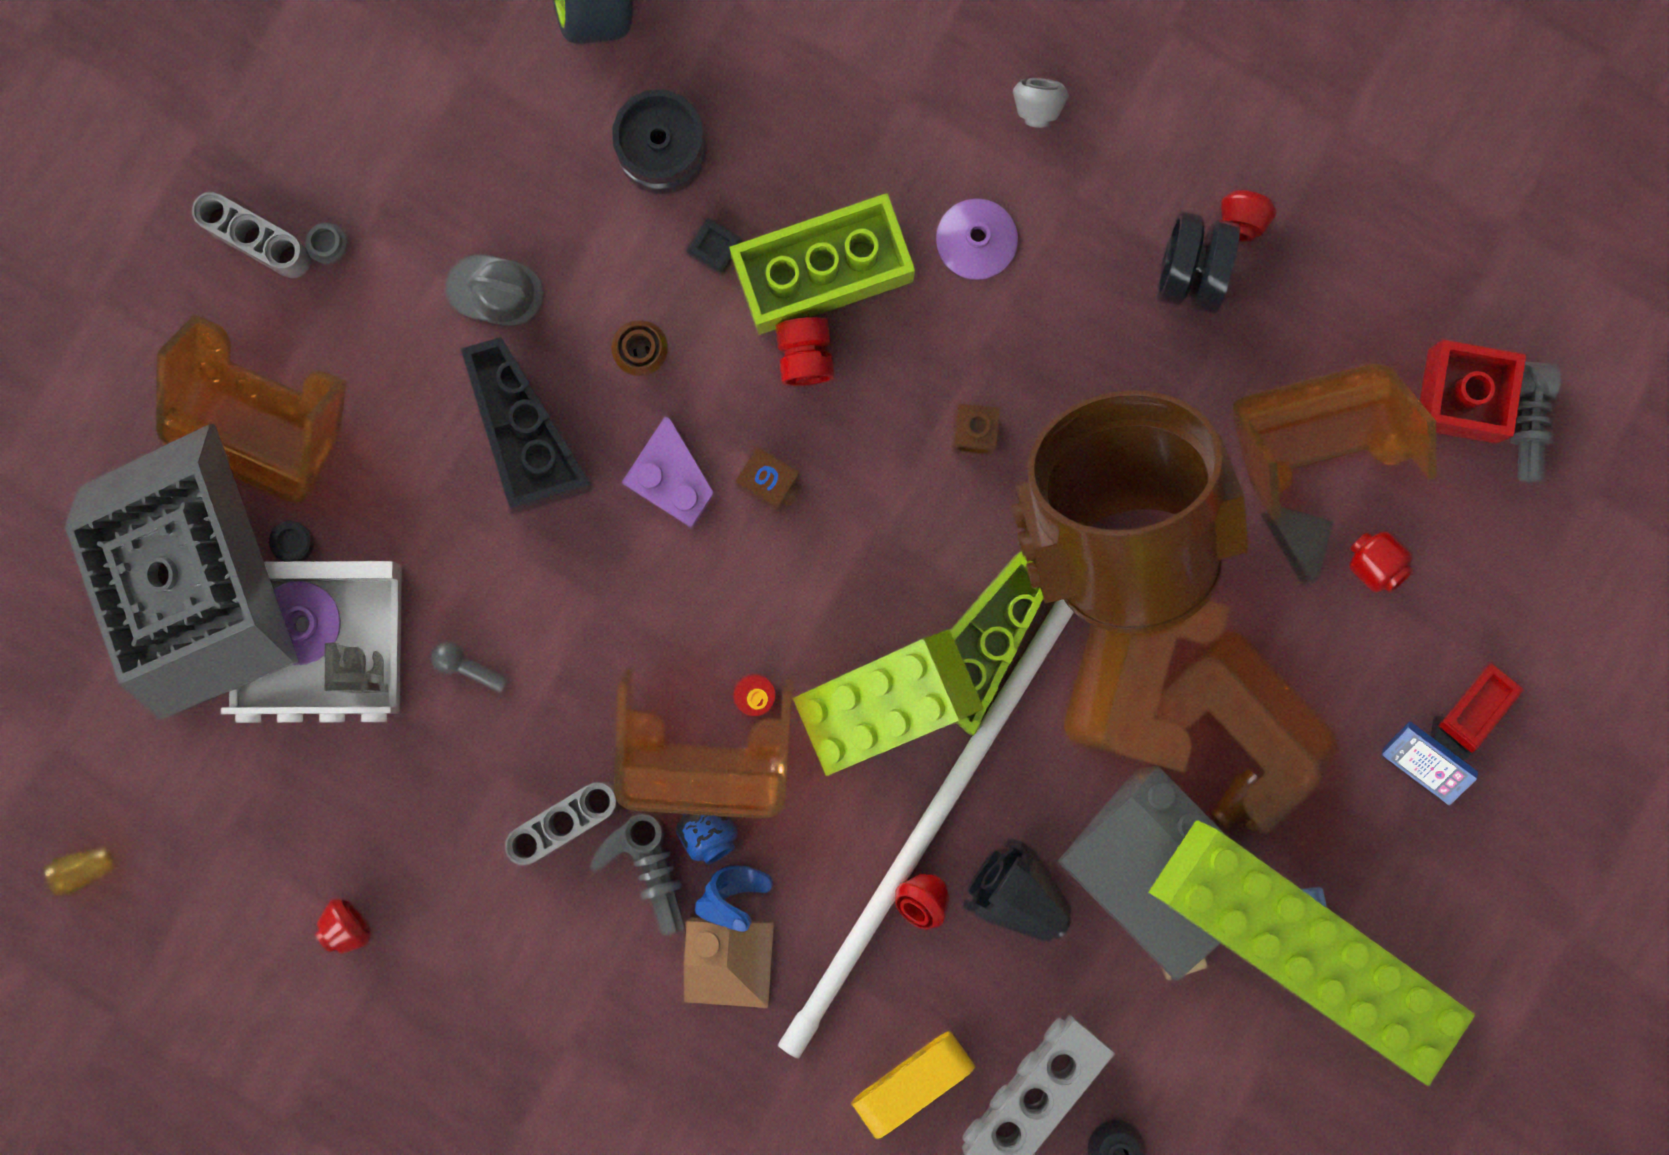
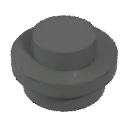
[305,223,348,264]

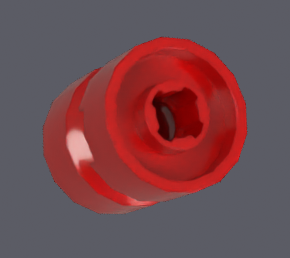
[775,317,835,386]

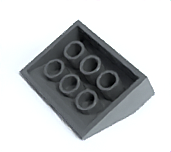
[1057,766,1225,981]

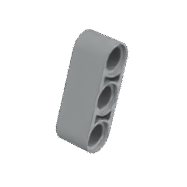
[192,192,311,278]
[505,782,621,865]

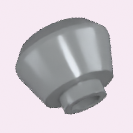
[1013,78,1069,127]

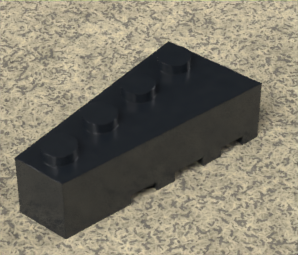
[460,337,591,515]

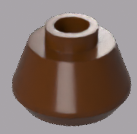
[611,320,668,376]

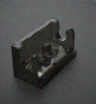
[325,643,388,693]

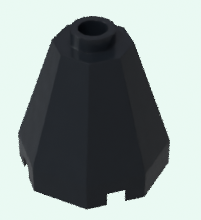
[963,838,1072,942]

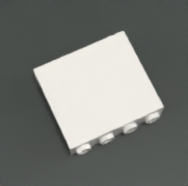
[221,561,402,723]

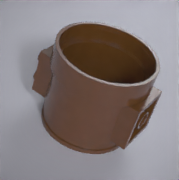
[1011,390,1249,634]

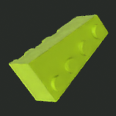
[950,552,1043,736]

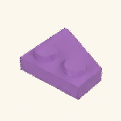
[622,416,715,529]

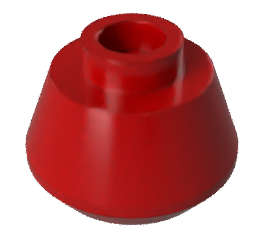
[1221,190,1277,242]
[895,874,950,929]
[315,898,371,954]

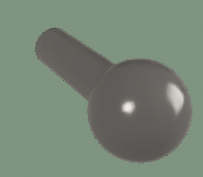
[431,641,508,693]

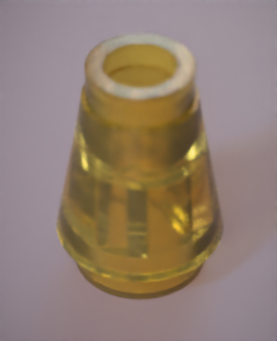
[44,847,114,897]

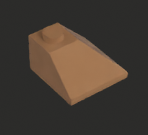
[684,916,774,1008]

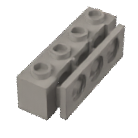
[962,1014,1115,1155]

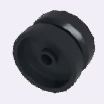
[612,89,707,194]
[1157,211,1240,314]

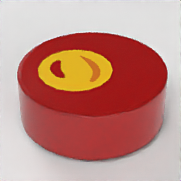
[734,674,776,716]

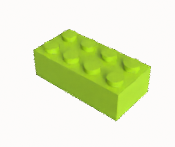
[729,193,915,335]
[793,629,984,776]

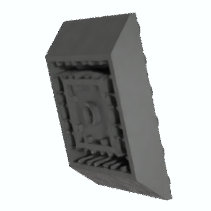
[64,424,299,720]

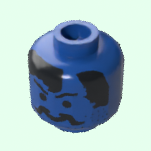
[676,799,738,865]

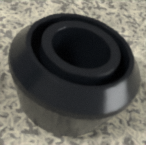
[1087,1120,1146,1155]

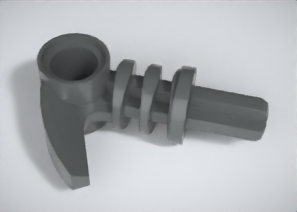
[1510,362,1561,483]
[590,812,685,935]

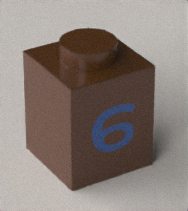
[735,447,803,513]

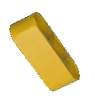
[851,1030,975,1139]

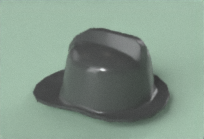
[446,255,543,326]

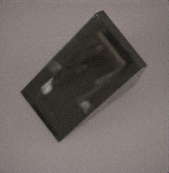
[1260,505,1334,586]

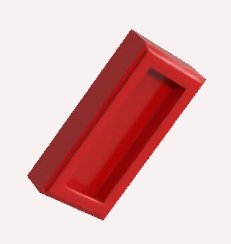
[1438,663,1524,753]

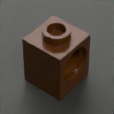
[951,403,1001,456]

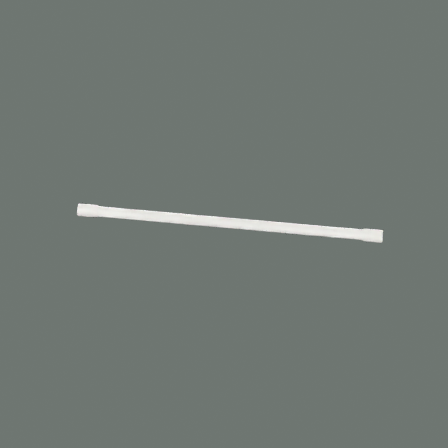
[778,599,1074,1059]

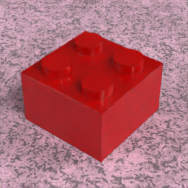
[1415,339,1526,444]

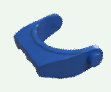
[695,865,773,932]

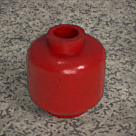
[1349,531,1414,594]

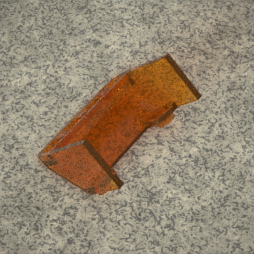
[1232,364,1437,520]
[614,668,794,819]

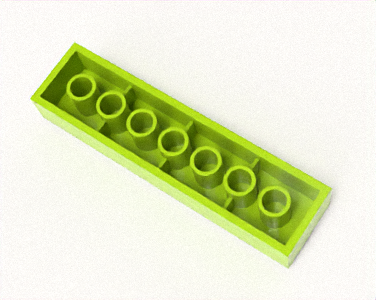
[1148,820,1476,1087]

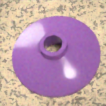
[936,199,1018,280]
[273,581,341,665]

